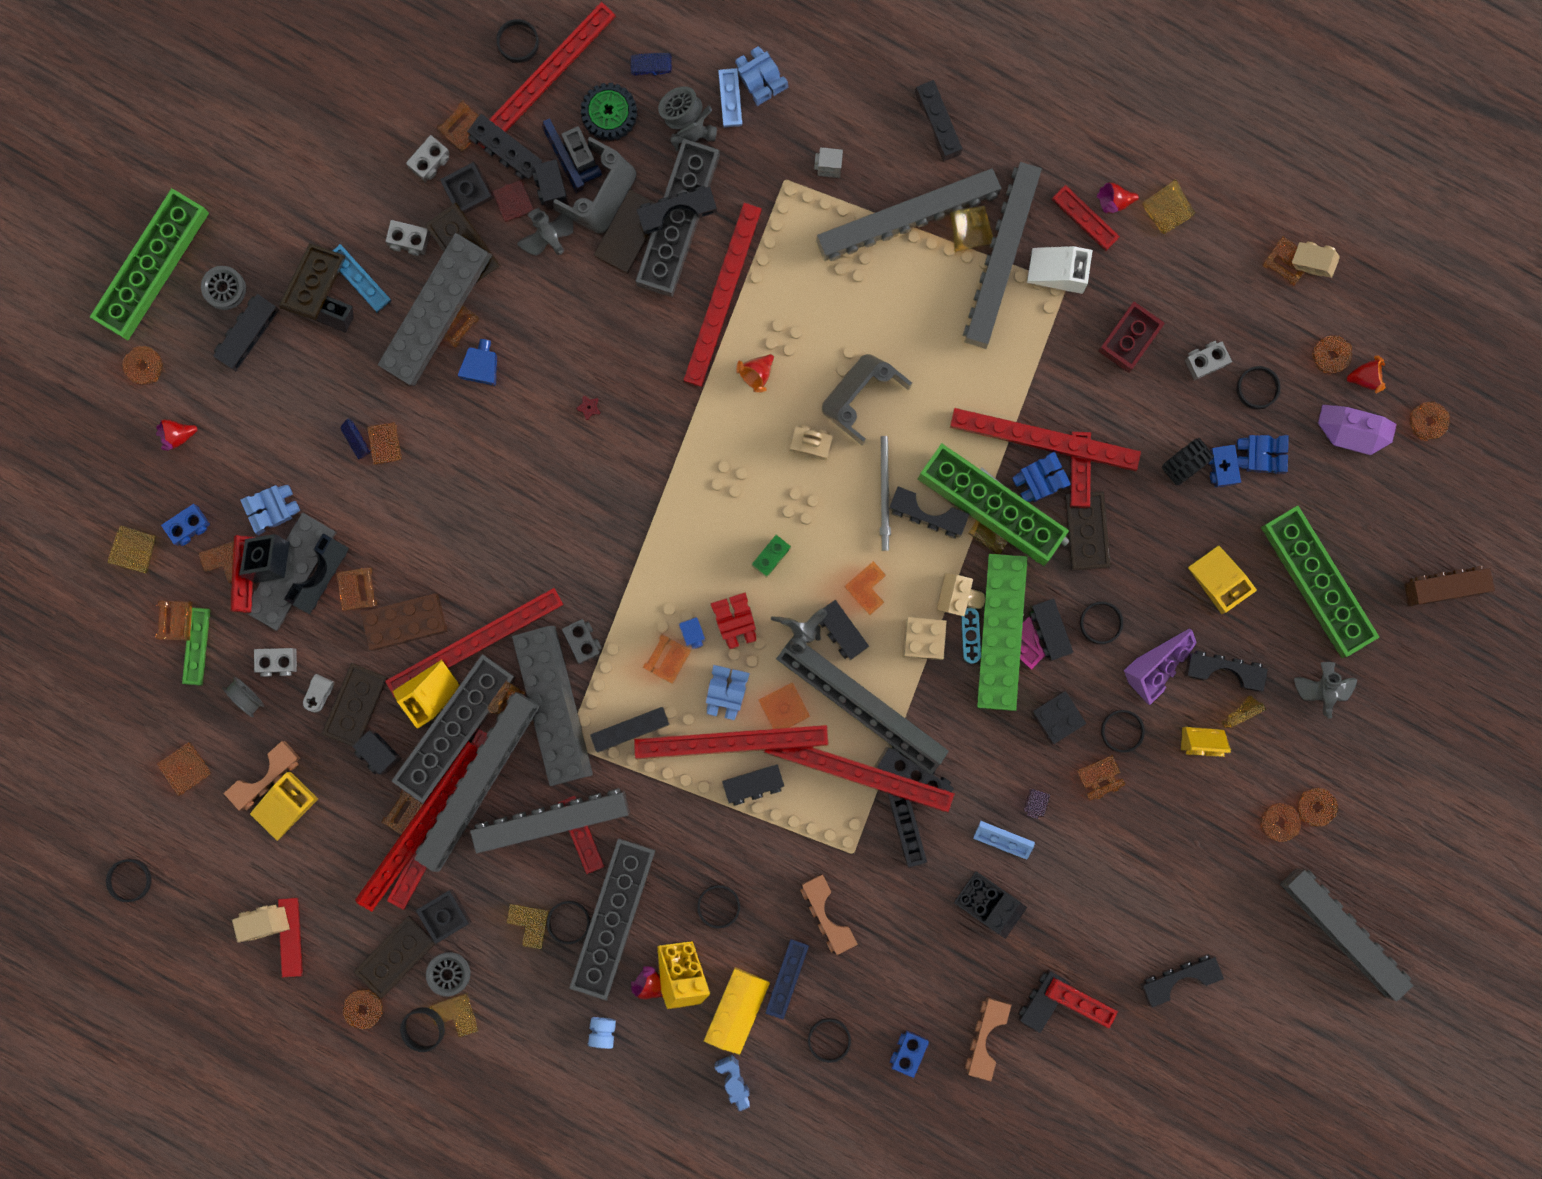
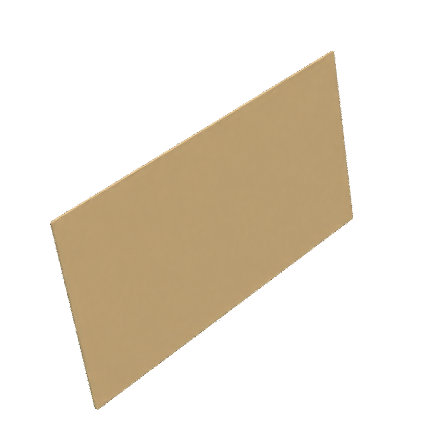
[578,180,1066,854]

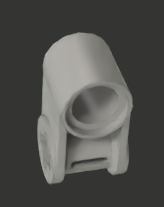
[303,674,334,713]

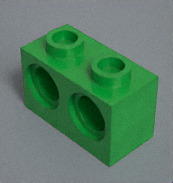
[752,535,791,578]

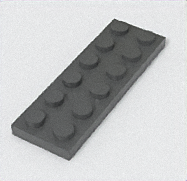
[247,512,337,631]

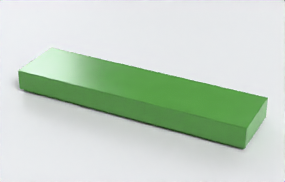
[182,607,210,686]

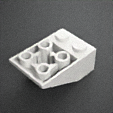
[1027,246,1092,294]

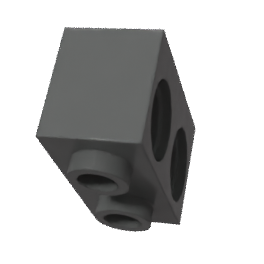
[562,126,596,173]
[562,619,602,664]

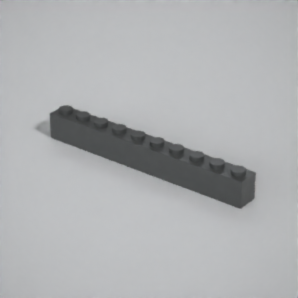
[963,162,1042,349]
[816,168,1001,261]
[776,636,949,775]
[414,692,540,872]

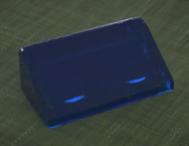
[340,418,371,460]

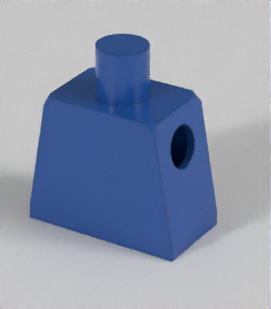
[458,339,497,386]

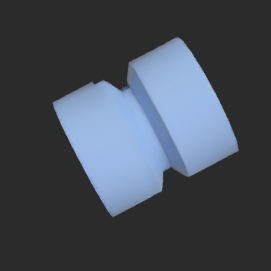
[588,1017,616,1048]

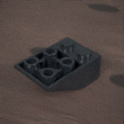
[954,871,1027,939]

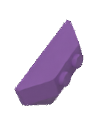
[1318,405,1397,455]

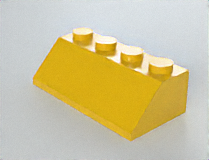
[704,967,770,1054]

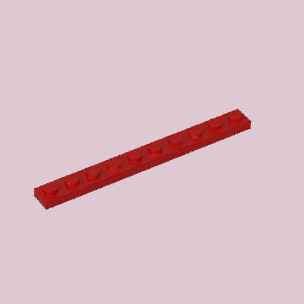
[478,2,616,149]
[683,203,762,387]
[950,408,1141,471]
[385,588,564,698]
[634,725,829,760]
[387,729,488,910]
[355,741,478,912]
[764,747,955,813]

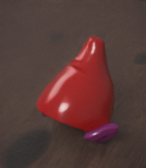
[1096,182,1139,214]
[156,419,197,451]
[631,967,663,999]

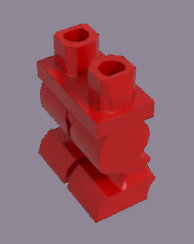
[710,592,756,649]

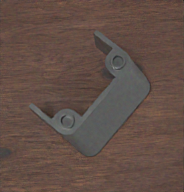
[553,137,636,233]
[822,354,912,445]

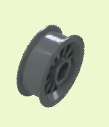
[658,86,702,129]
[201,266,246,310]
[223,676,264,717]
[426,952,471,996]

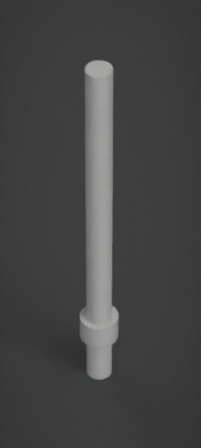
[879,436,891,551]

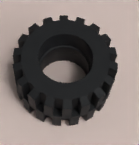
[1161,438,1214,486]

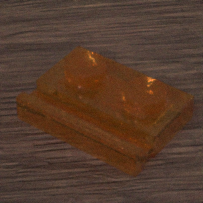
[367,422,402,465]

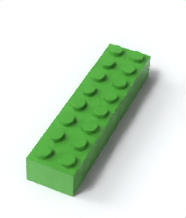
[90,188,209,341]
[917,443,1069,566]
[1261,506,1379,658]
[977,554,1028,711]

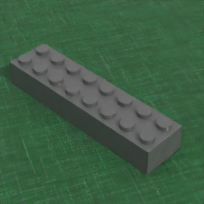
[636,138,720,298]
[378,233,492,386]
[512,626,593,786]
[392,654,516,804]
[470,788,630,854]
[569,838,656,1001]
[1280,868,1413,1002]

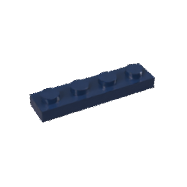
[765,939,809,1020]

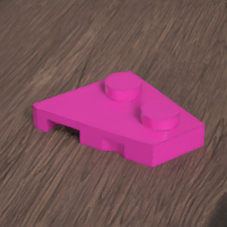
[1020,617,1045,670]

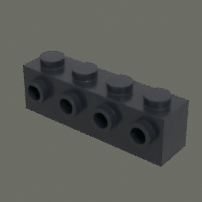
[466,114,542,181]
[213,294,280,372]

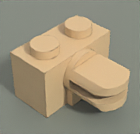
[1292,242,1340,278]
[790,425,833,460]
[937,573,986,616]

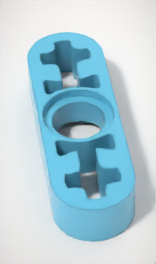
[961,608,981,664]

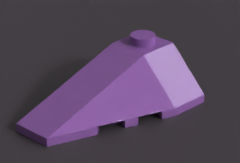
[1124,629,1197,705]

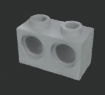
[406,135,450,182]
[814,147,843,178]
[385,220,430,256]
[1185,341,1232,380]
[254,648,297,677]

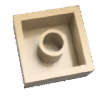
[903,617,946,660]
[232,905,290,942]

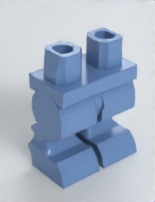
[736,46,788,106]
[240,485,300,535]
[706,665,750,720]
[715,1054,750,1111]

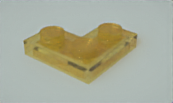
[507,904,549,949]
[429,994,479,1038]

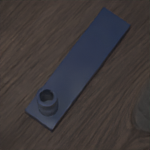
[542,118,602,193]

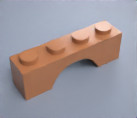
[224,741,301,811]
[800,874,858,955]
[965,997,1011,1081]

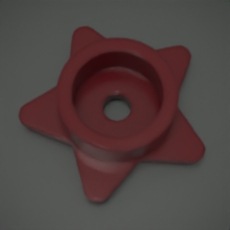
[576,396,601,420]

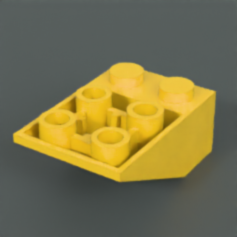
[1188,546,1257,614]
[393,660,460,729]
[1181,727,1231,757]
[250,772,318,841]
[657,941,710,1009]

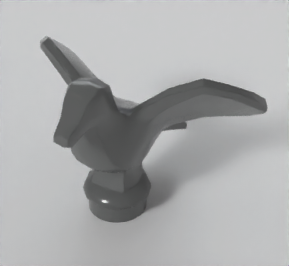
[670,105,717,151]
[517,207,573,256]
[771,608,827,654]
[1294,662,1357,719]

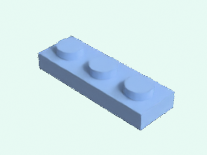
[718,68,742,127]
[973,821,1035,860]

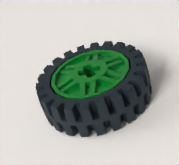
[581,83,637,141]

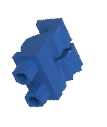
[1237,435,1289,474]
[1012,452,1071,502]

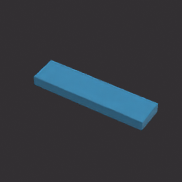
[333,244,392,313]

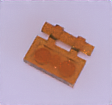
[1077,755,1125,801]

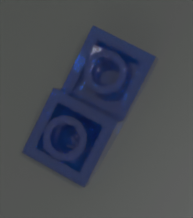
[631,53,672,76]

